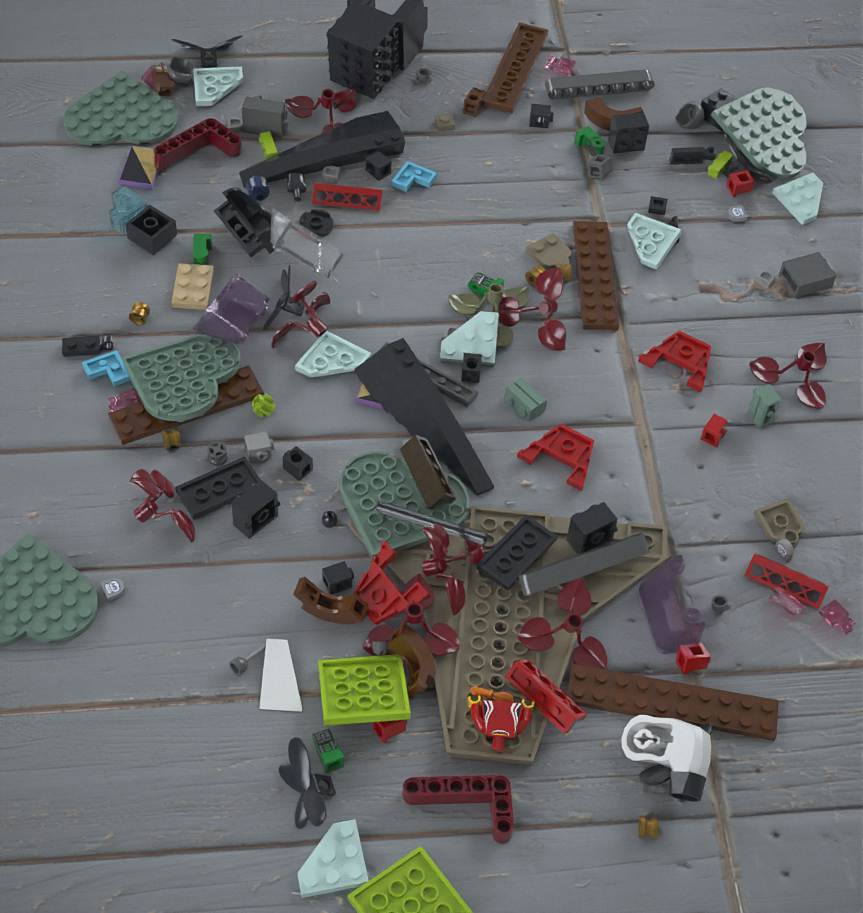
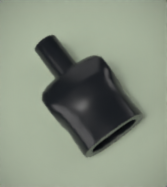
[287,173,306,202]

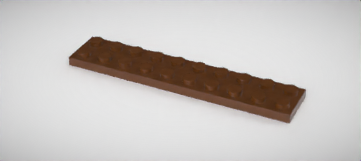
[567,664,779,741]

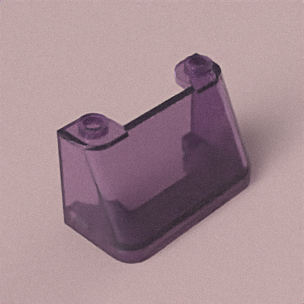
[193,273,270,344]
[638,555,706,654]

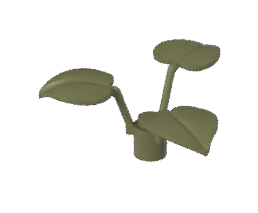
[449,283,529,347]

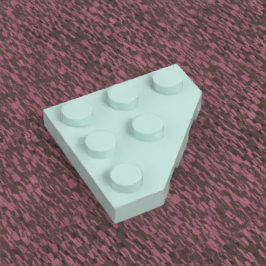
[193,66,243,106]
[772,173,823,225]
[627,213,681,270]
[440,311,499,366]
[295,331,372,378]
[297,819,369,898]

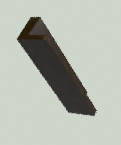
[400,435,457,509]

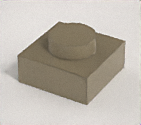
[435,114,455,131]

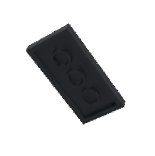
[175,456,260,520]
[476,515,558,591]

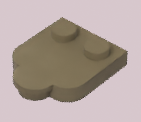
[526,233,571,270]
[753,498,804,548]

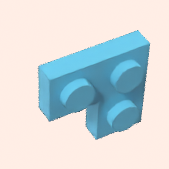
[391,161,437,192]
[82,350,131,387]

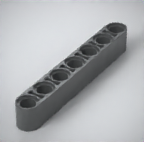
[545,70,655,99]
[518,533,649,595]

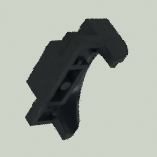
[214,187,284,258]

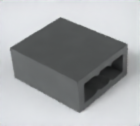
[242,96,288,139]
[779,252,836,298]

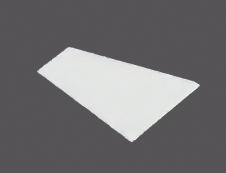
[259,639,302,712]

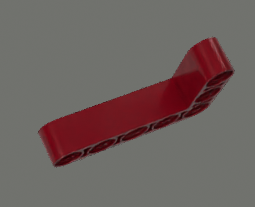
[153,118,242,169]
[402,775,514,844]

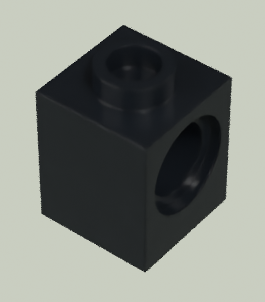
[529,104,554,129]
[365,151,392,181]
[461,353,482,383]
[283,446,313,481]
[322,561,354,595]

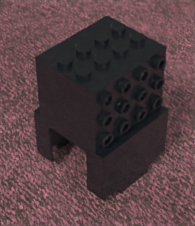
[326,0,428,99]

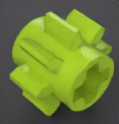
[252,393,275,418]

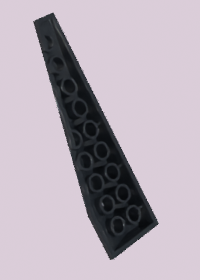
[239,111,405,188]
[354,338,494,496]

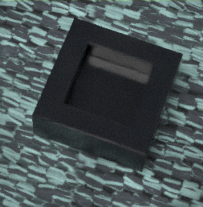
[648,196,668,215]

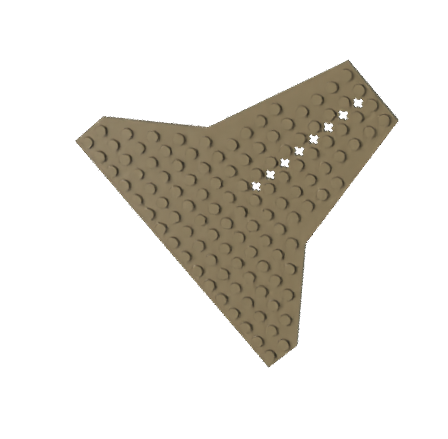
[350,506,667,765]

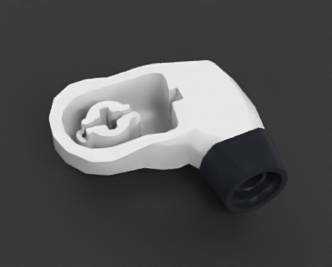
[622,715,711,802]

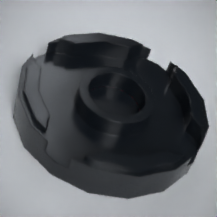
[299,209,333,238]

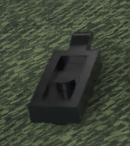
[669,147,716,165]
[62,335,113,357]

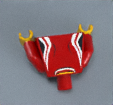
[468,695,534,751]

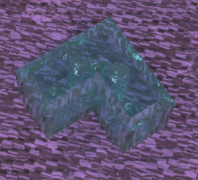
[109,185,148,235]

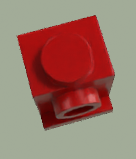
[726,170,755,197]
[701,414,727,448]
[675,643,711,675]
[373,719,407,744]

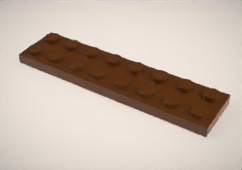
[482,22,549,114]
[572,221,619,330]
[108,366,264,445]

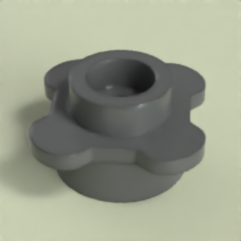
[416,68,432,83]

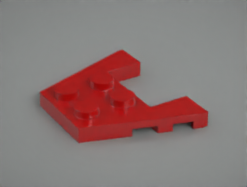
[638,331,711,393]
[517,424,594,491]
[353,540,431,625]

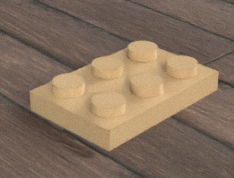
[171,263,214,310]

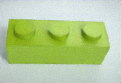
[258,131,278,159]
[708,150,733,179]

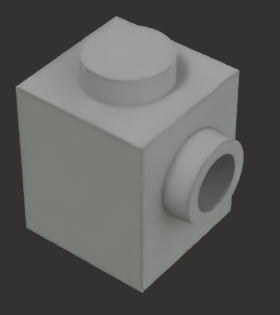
[244,432,274,462]

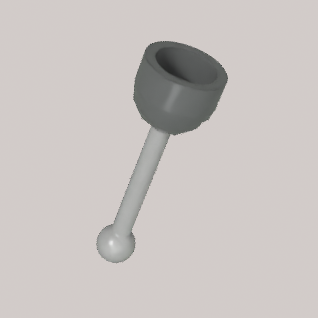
[229,642,266,676]

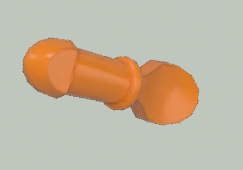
[470,686,514,702]

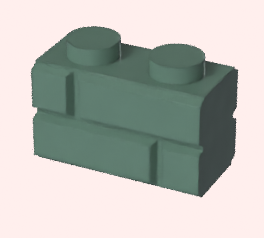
[504,378,547,421]
[747,384,781,428]

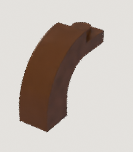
[584,97,643,131]
[293,577,368,624]
[387,623,436,699]

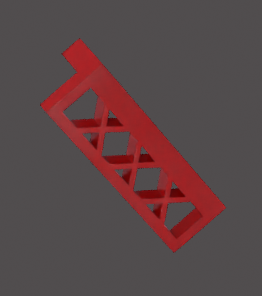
[312,183,383,211]
[744,553,830,609]
[505,659,587,734]

